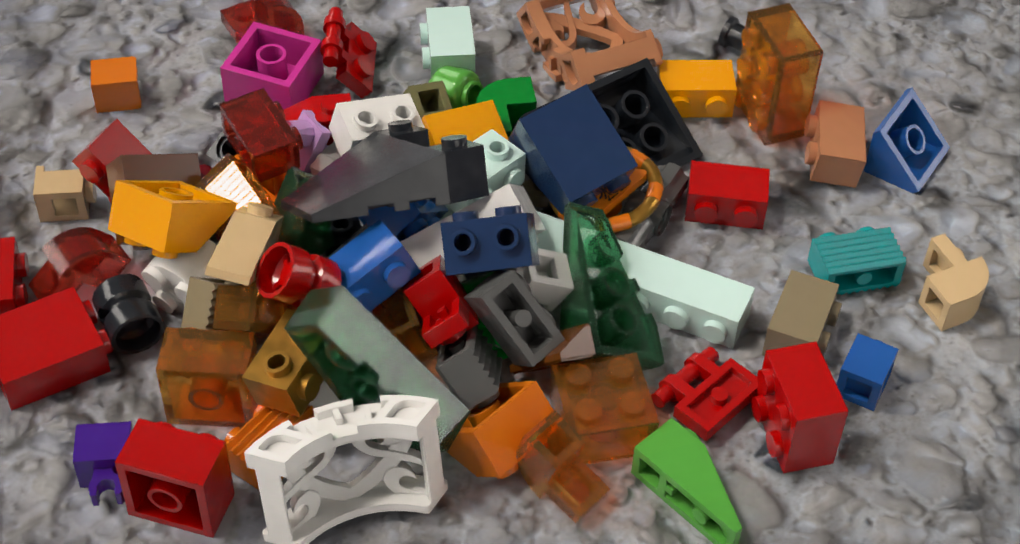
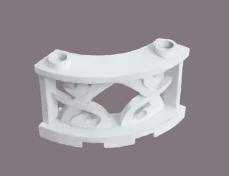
[244,395,448,544]

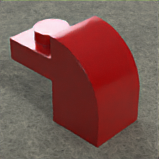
[403,255,479,349]

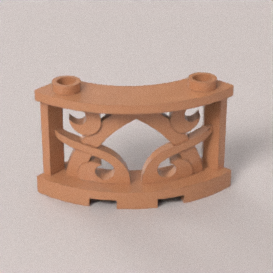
[516,0,663,90]

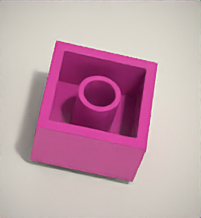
[220,22,324,115]

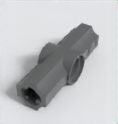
[608,162,689,248]

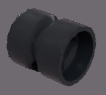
[92,274,165,355]

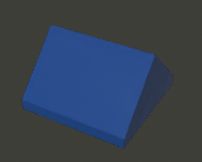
[864,87,950,194]

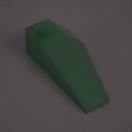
[560,202,665,380]

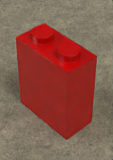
[0,287,113,411]

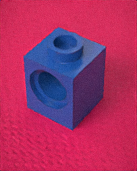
[836,333,899,411]

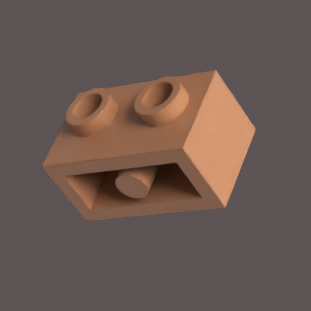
[804,100,866,188]

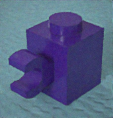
[73,421,133,506]

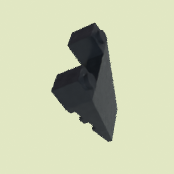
[281,120,489,223]

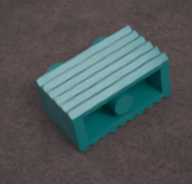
[807,226,906,295]

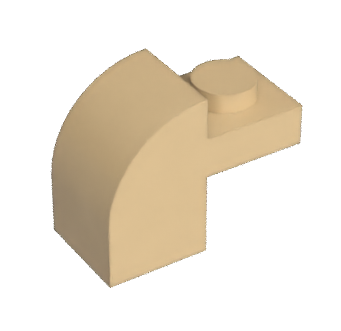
[918,233,989,332]

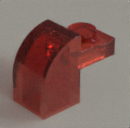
[220,0,304,43]
[28,227,131,299]

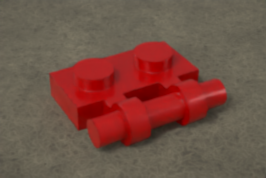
[320,7,377,99]
[651,346,758,441]

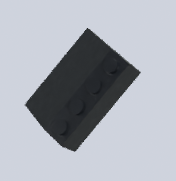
[512,58,703,215]

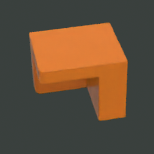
[90,56,142,113]

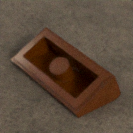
[509,323,596,374]

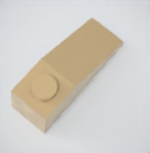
[205,202,284,286]

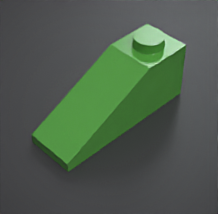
[631,418,742,544]

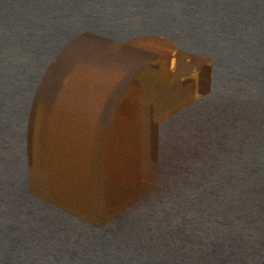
[516,410,610,523]

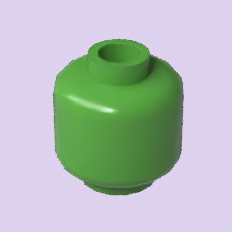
[428,66,483,109]

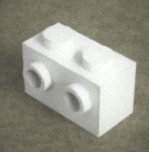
[329,93,425,156]

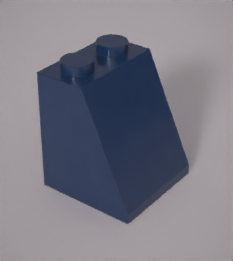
[508,84,638,214]

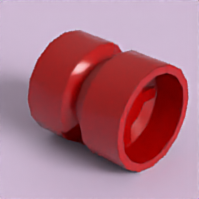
[256,242,342,314]

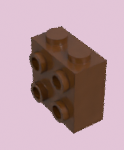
[106,153,203,251]

